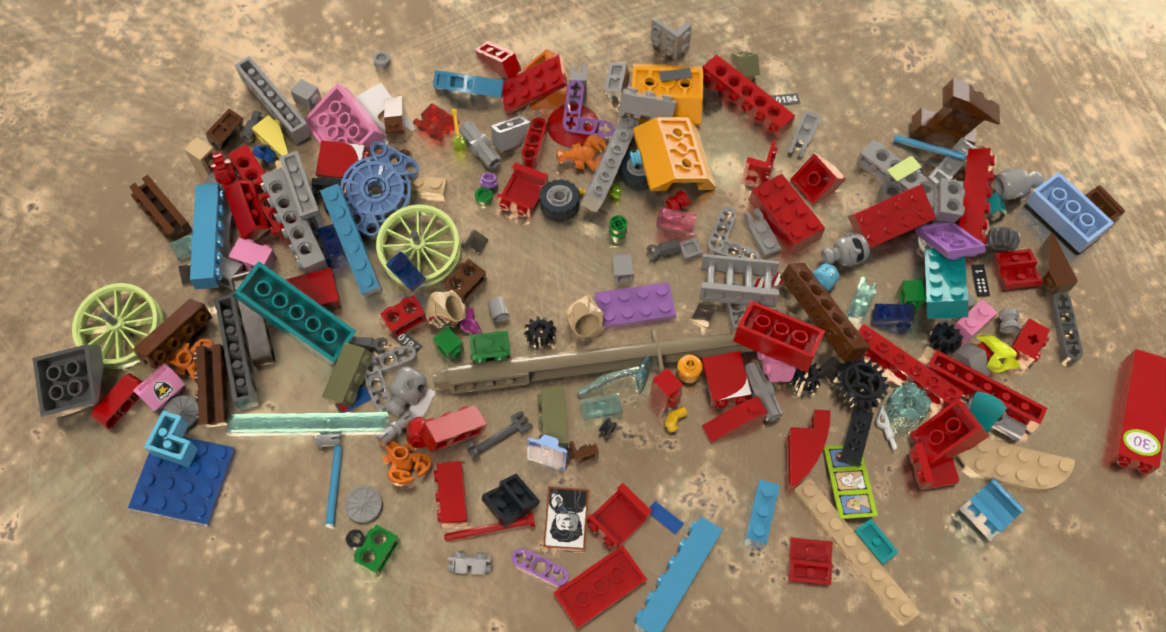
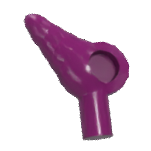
[460,308,483,334]

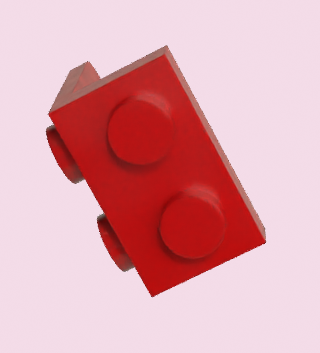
[741,140,778,187]
[909,443,959,490]

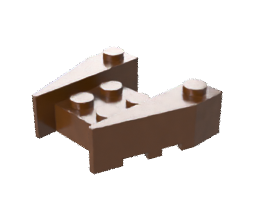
[911,78,1000,144]

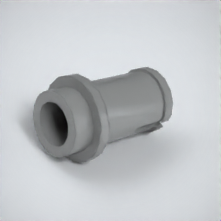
[315,433,341,449]

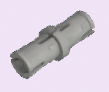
[376,412,414,446]

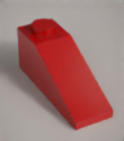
[475,41,522,79]
[702,396,767,444]

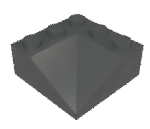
[32,344,104,418]

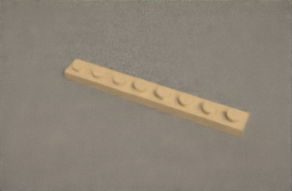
[793,478,921,627]

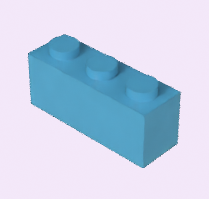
[743,480,780,550]

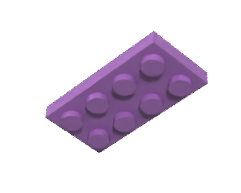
[915,221,985,260]
[595,282,676,329]

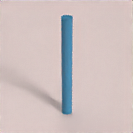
[894,135,966,161]
[325,446,342,527]

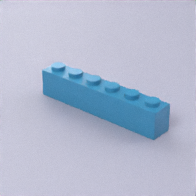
[190,183,225,290]
[320,184,383,298]
[634,516,723,632]

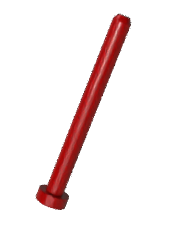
[444,513,536,542]

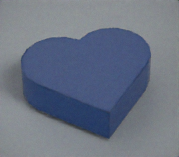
[252,145,277,163]

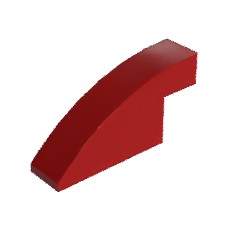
[787,410,831,492]

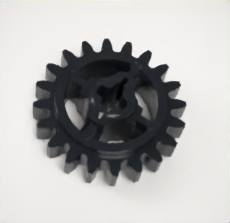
[833,357,889,410]

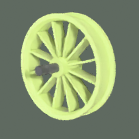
[376,205,461,288]
[72,283,164,370]

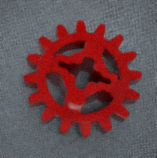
[211,152,237,190]

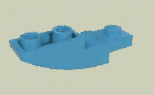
[433,70,504,98]

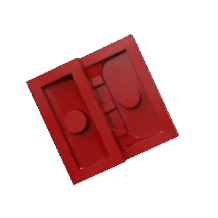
[993,249,1043,290]
[788,537,833,585]

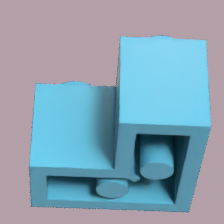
[144,411,198,468]

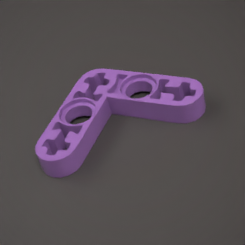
[562,80,614,137]

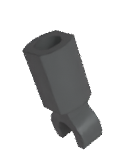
[240,110,264,142]
[646,239,680,260]
[352,336,387,354]

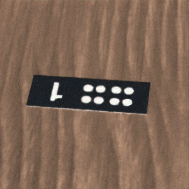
[971,264,990,296]

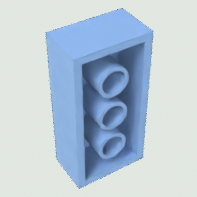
[1026,172,1114,253]

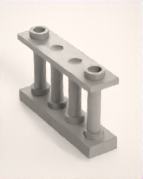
[279,151,327,237]
[700,254,779,308]

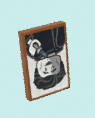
[543,487,589,552]

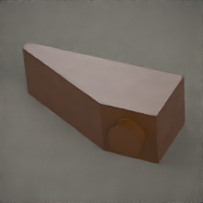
[384,96,406,144]
[1042,233,1078,295]

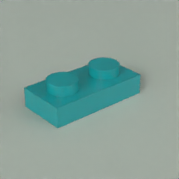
[854,519,899,565]

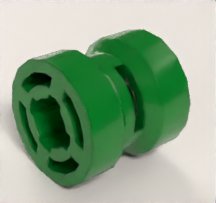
[609,215,627,240]

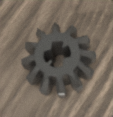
[987,226,1020,251]

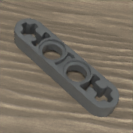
[1050,292,1083,363]

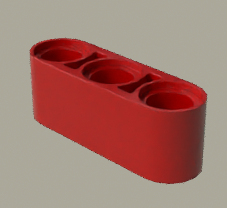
[522,117,547,169]
[91,373,143,429]

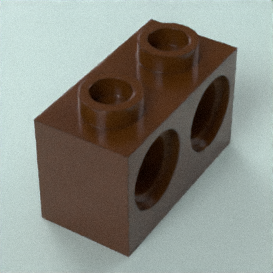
[443,258,487,303]

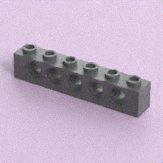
[214,294,259,411]

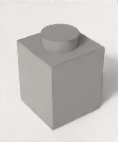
[291,79,321,110]
[612,253,634,284]

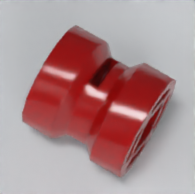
[665,190,690,215]

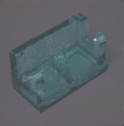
[846,277,877,324]

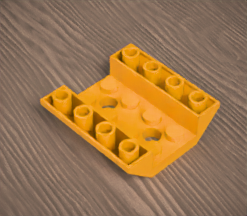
[631,63,703,126]
[633,117,716,191]

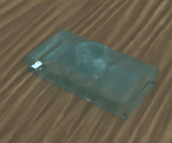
[170,233,193,261]
[580,393,623,421]

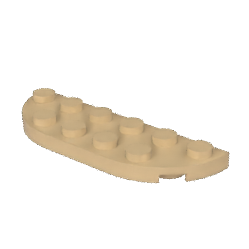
[956,439,1075,492]

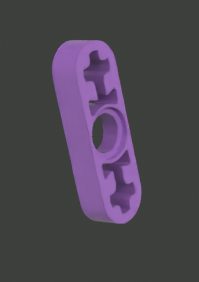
[512,548,569,588]

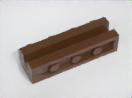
[129,174,193,244]
[132,298,213,369]
[193,344,229,428]

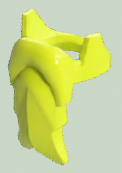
[976,335,1020,373]

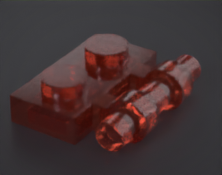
[413,103,460,142]

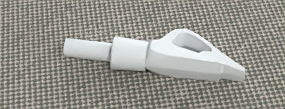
[876,405,898,451]

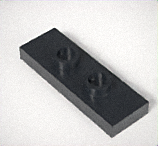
[839,407,874,468]

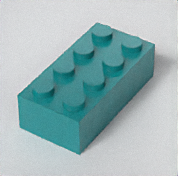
[925,248,969,319]

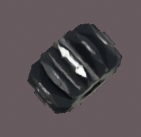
[524,315,557,349]
[927,322,963,355]
[790,363,823,394]

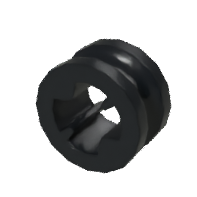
[598,418,617,438]
[346,529,366,550]

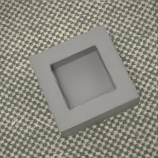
[679,237,703,262]

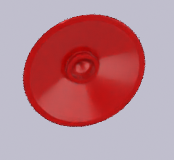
[547,104,599,147]

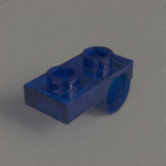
[386,251,426,292]
[873,304,915,329]

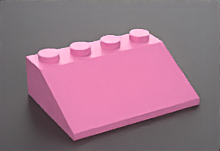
[304,83,386,152]

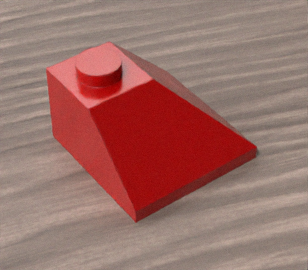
[790,153,846,205]

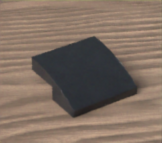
[481,473,540,528]

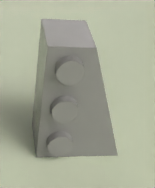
[618,87,676,120]

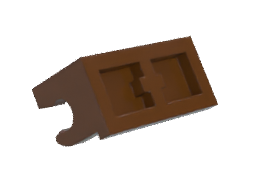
[206,109,244,149]
[1085,185,1126,223]

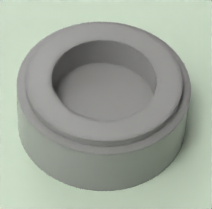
[373,51,391,69]

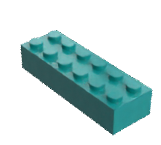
[232,261,357,365]

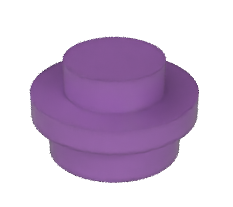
[480,172,498,189]

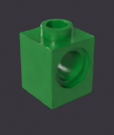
[898,280,926,311]
[433,327,464,362]

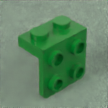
[469,330,510,363]

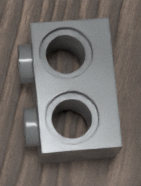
[933,178,965,223]

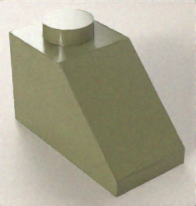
[732,50,760,80]

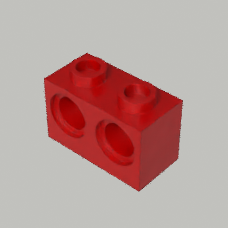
[380,295,427,339]

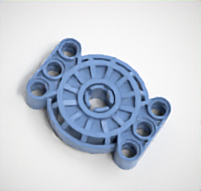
[340,141,420,241]

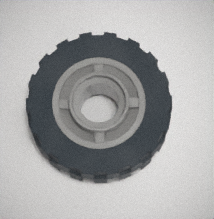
[620,149,649,190]
[539,179,580,221]

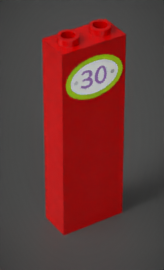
[1110,349,1166,474]

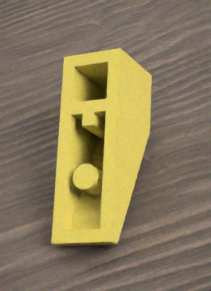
[252,115,289,159]

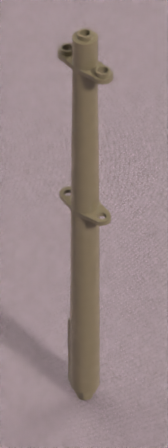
[433,312,824,394]

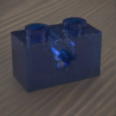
[317,224,348,270]

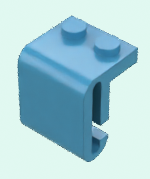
[959,478,1025,541]

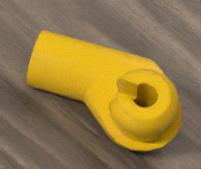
[665,406,688,432]

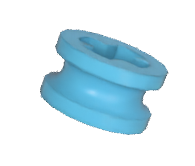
[629,150,642,168]

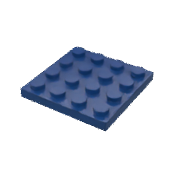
[128,437,235,526]

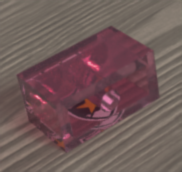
[656,208,698,236]

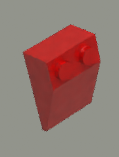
[910,398,990,466]

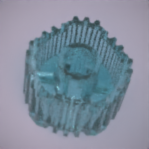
[885,382,931,428]

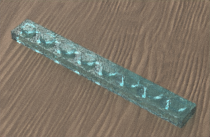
[226,413,389,436]

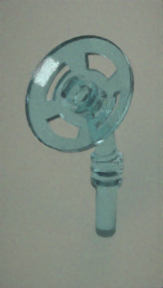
[577,356,652,397]

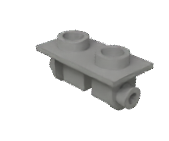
[448,551,492,575]

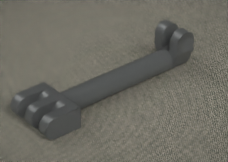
[466,411,533,458]

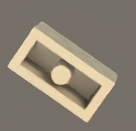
[184,137,216,177]

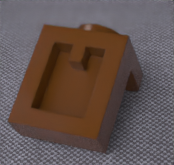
[566,440,599,465]

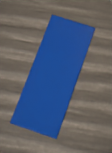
[650,501,684,535]

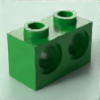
[353,524,400,577]

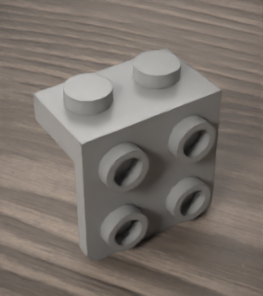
[650,18,692,59]

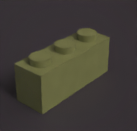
[322,342,373,408]
[537,386,568,449]

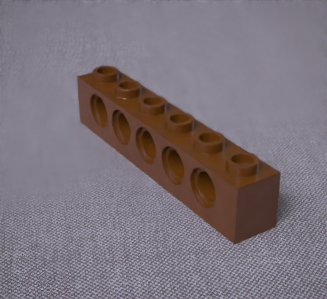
[780,263,870,362]

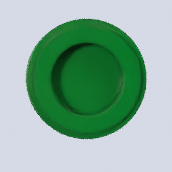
[475,187,493,206]

